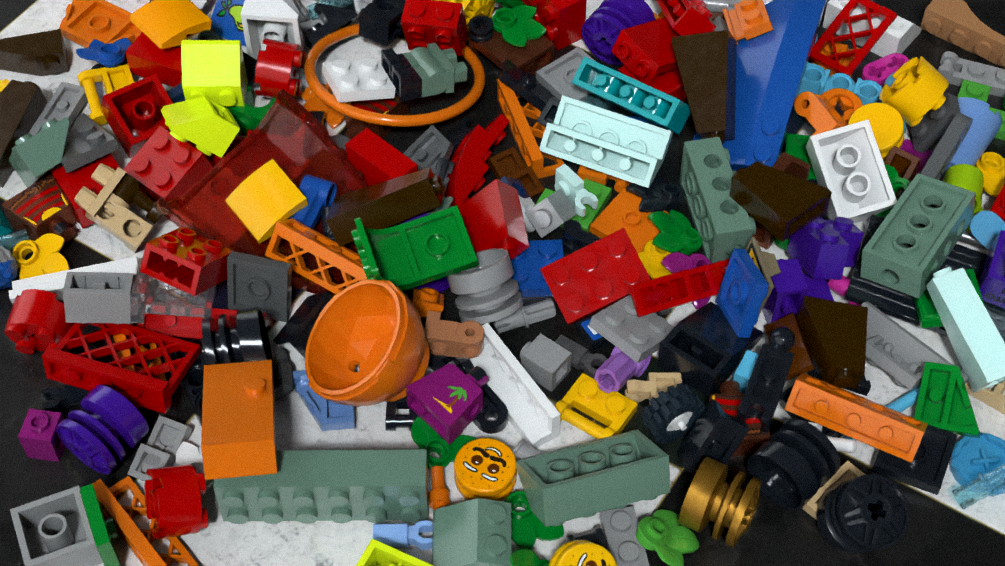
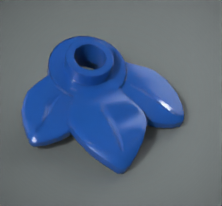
[76,38,131,68]

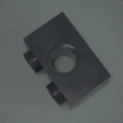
[357,0,406,46]

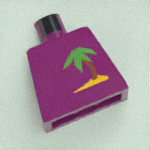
[406,364,489,445]

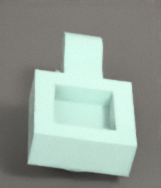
[554,164,598,217]

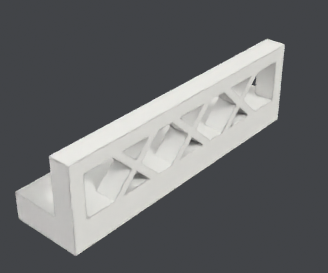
[8,256,143,304]
[469,323,561,449]

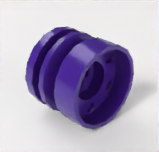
[582,0,655,65]
[56,384,149,475]

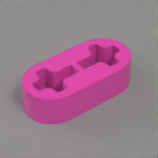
[861,53,909,88]

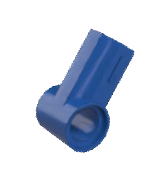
[288,174,337,230]

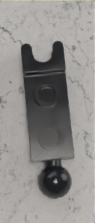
[736,327,796,435]

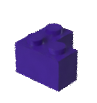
[787,217,864,280]
[762,258,834,324]

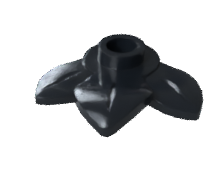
[626,176,686,212]

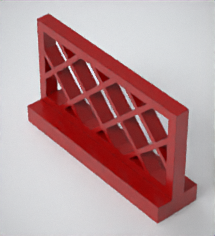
[42,323,201,414]

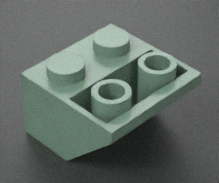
[8,117,69,188]

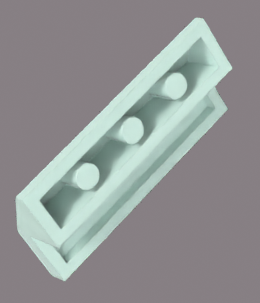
[539,95,673,188]

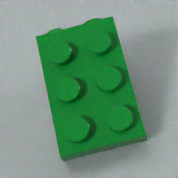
[351,205,479,291]

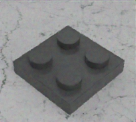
[227,251,292,323]

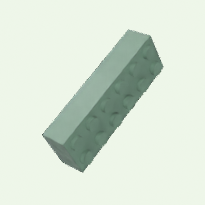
[213,449,429,524]

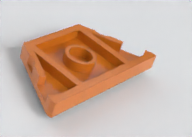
[59,0,142,48]

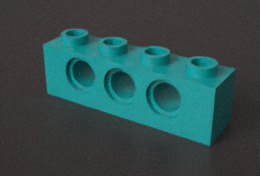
[571,56,691,134]

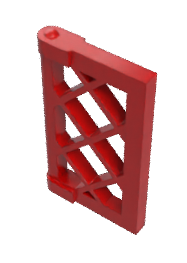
[809,0,897,76]

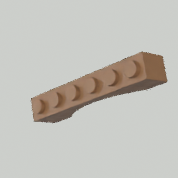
[920,0,1005,68]

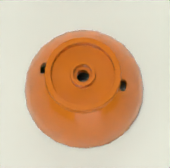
[305,279,430,407]

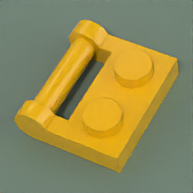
[77,64,134,126]
[554,373,638,439]

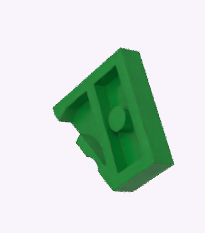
[914,361,980,438]

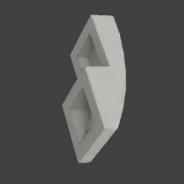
[127,415,192,481]

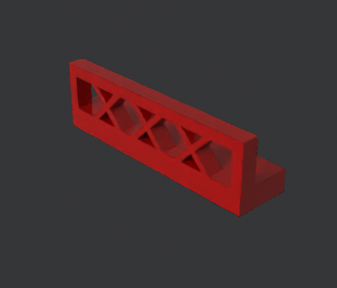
[137,302,273,341]

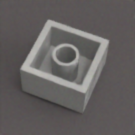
[10,485,103,566]

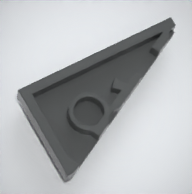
[61,113,120,173]

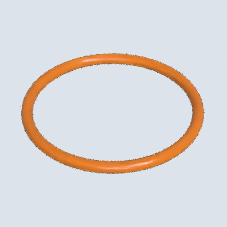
[304,24,485,127]

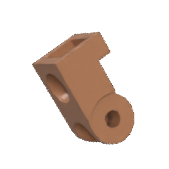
[424,311,484,359]

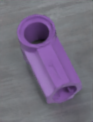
[594,346,652,394]

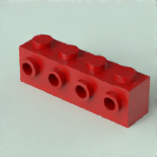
[656,0,716,36]

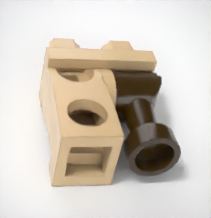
[74,163,169,253]

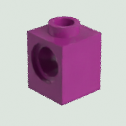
[18,408,65,462]

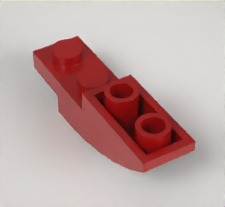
[444,113,510,208]

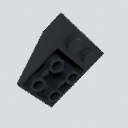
[657,302,764,398]

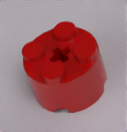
[254,38,306,101]
[4,289,74,355]
[144,464,208,539]

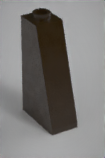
[672,30,737,144]
[0,80,47,188]
[326,167,445,246]

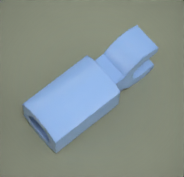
[373,520,433,550]

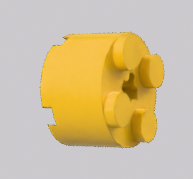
[879,56,949,127]

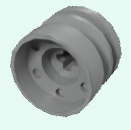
[446,248,524,324]

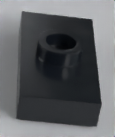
[499,59,551,111]

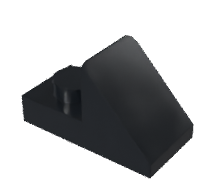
[304,3,358,50]

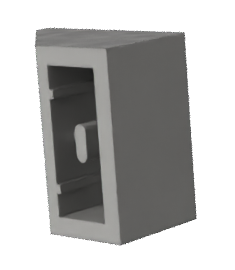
[63,272,139,324]

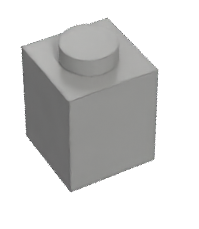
[525,189,577,238]
[520,333,572,392]

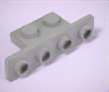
[861,301,969,390]

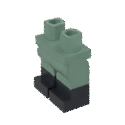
[381,43,467,102]

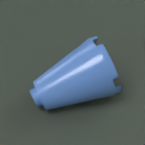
[940,97,1002,177]

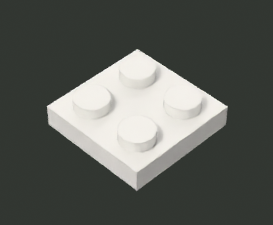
[322,57,396,103]

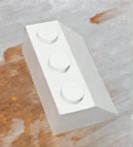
[240,0,306,81]
[822,0,922,57]
[806,119,897,224]

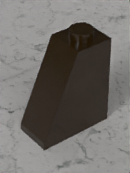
[729,161,832,242]
[796,295,868,389]

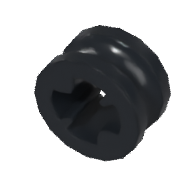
[468,15,493,43]

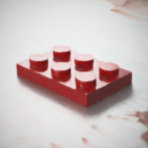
[540,228,651,326]

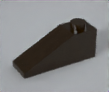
[0,29,69,76]

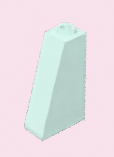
[926,267,1005,393]

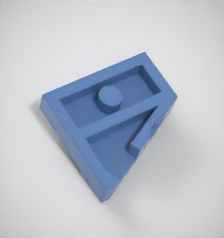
[292,370,355,431]

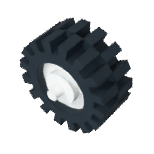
[641,383,706,444]

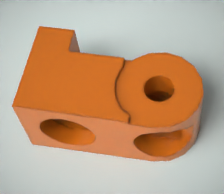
[794,91,848,136]

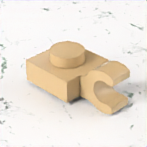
[624,372,682,405]

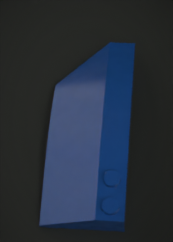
[693,0,827,171]

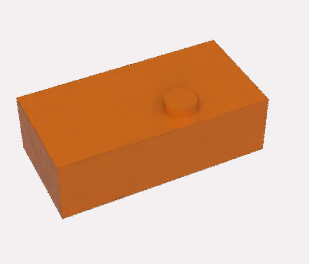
[201,360,277,480]

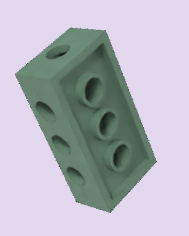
[679,137,756,264]
[860,173,976,299]

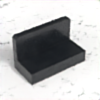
[273,291,332,358]
[677,399,750,475]

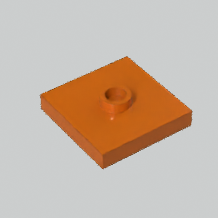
[589,188,669,253]

